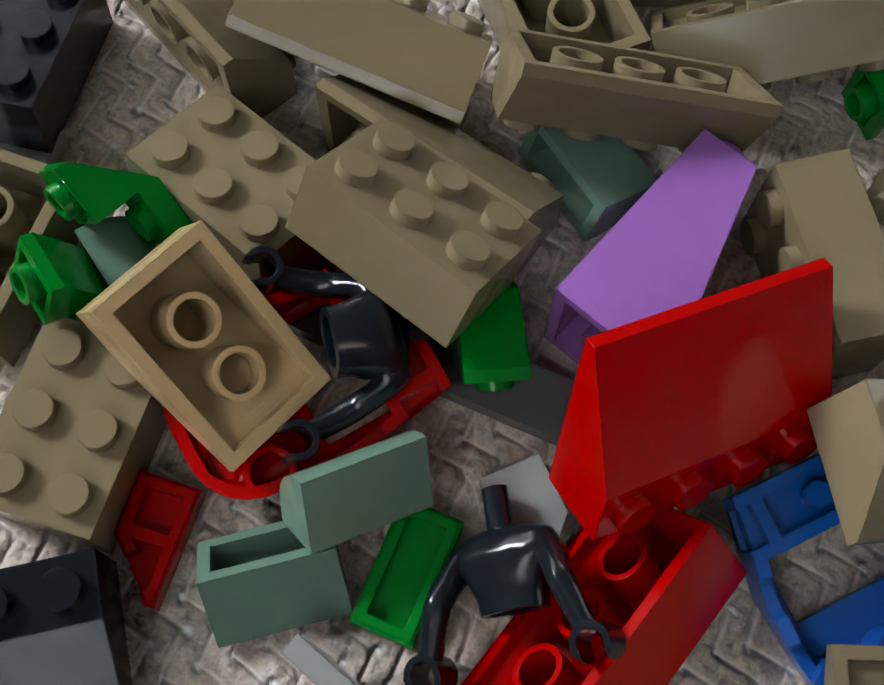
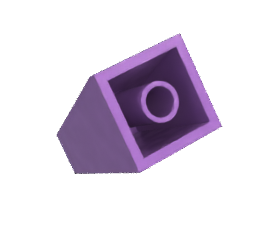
[544,128,757,365]

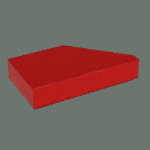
[114,470,206,611]

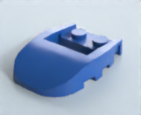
[722,453,884,685]

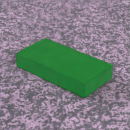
[349,507,464,651]

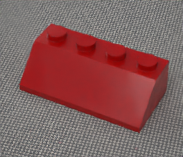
[461,508,747,685]

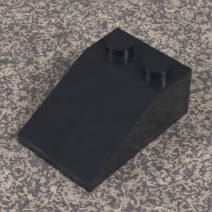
[0,548,133,685]

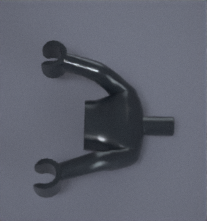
[242,245,434,465]
[403,484,626,685]

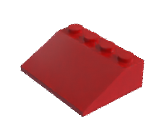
[549,258,833,542]

